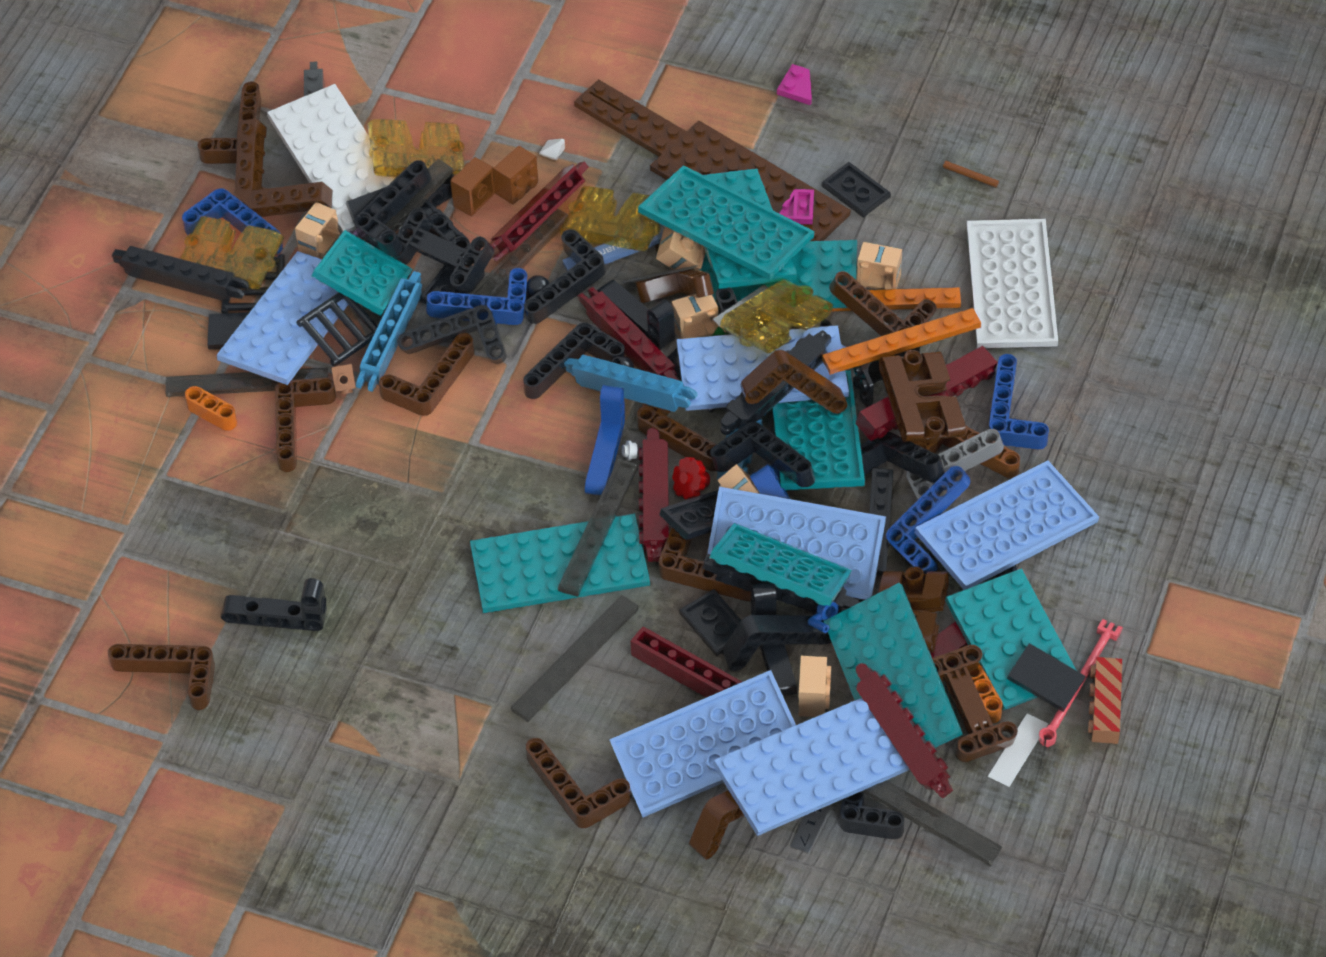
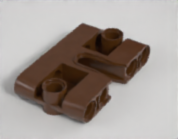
[879,350,966,444]
[878,567,949,653]

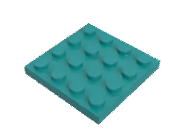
[311,230,413,316]

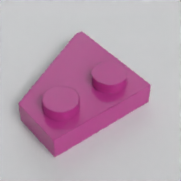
[777,64,812,105]
[779,189,814,225]

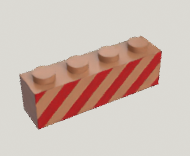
[1088,657,1122,744]

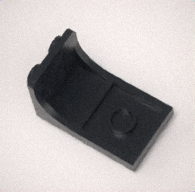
[853,347,920,407]

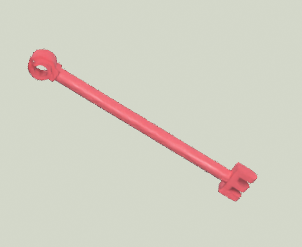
[1039,619,1123,747]

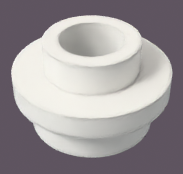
[622,441,637,461]

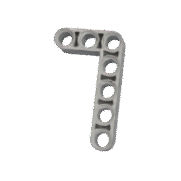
[906,429,1004,514]

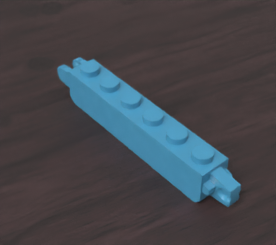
[356,271,422,392]
[564,355,698,412]

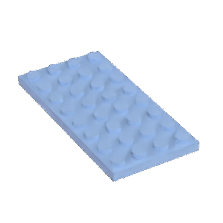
[217,251,348,385]
[677,326,849,411]
[914,461,1099,590]
[707,487,886,600]
[609,670,796,817]
[713,698,909,836]

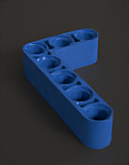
[182,188,283,255]
[426,268,527,325]
[989,354,1049,449]
[585,385,625,496]
[750,464,790,499]
[886,466,970,574]

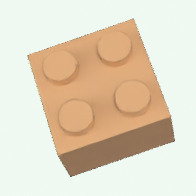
[799,656,831,717]

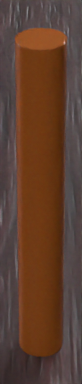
[943,161,999,188]

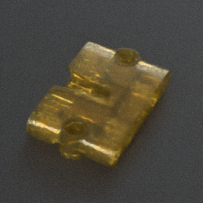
[367,119,465,179]
[560,186,661,251]
[180,216,284,289]
[720,279,833,353]

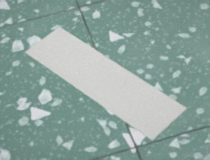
[988,714,1048,787]

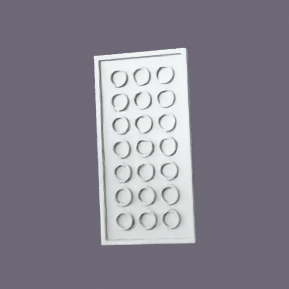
[267,84,396,233]
[966,219,1058,348]

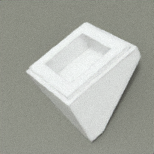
[539,139,565,161]

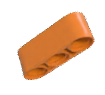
[185,386,237,431]
[969,664,1002,723]

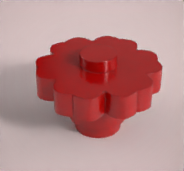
[672,457,710,500]

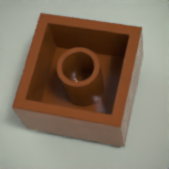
[493,146,538,205]
[451,157,495,217]

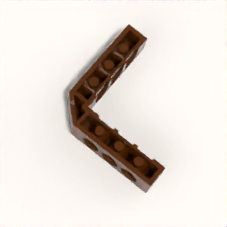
[235,119,333,217]

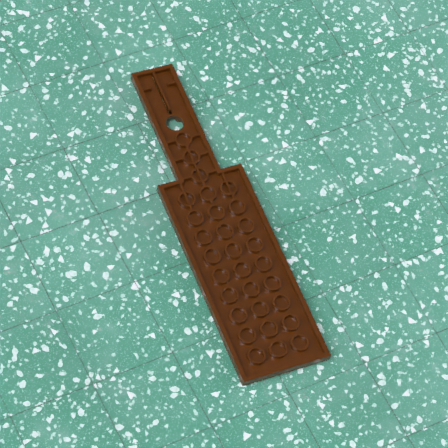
[574,79,851,241]

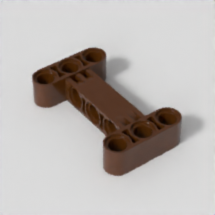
[932,645,1018,762]

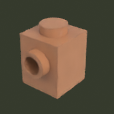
[331,364,356,394]

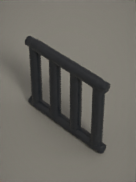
[221,254,285,313]
[296,292,378,367]

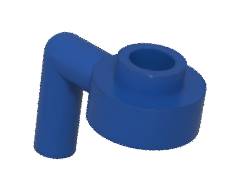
[808,602,838,633]

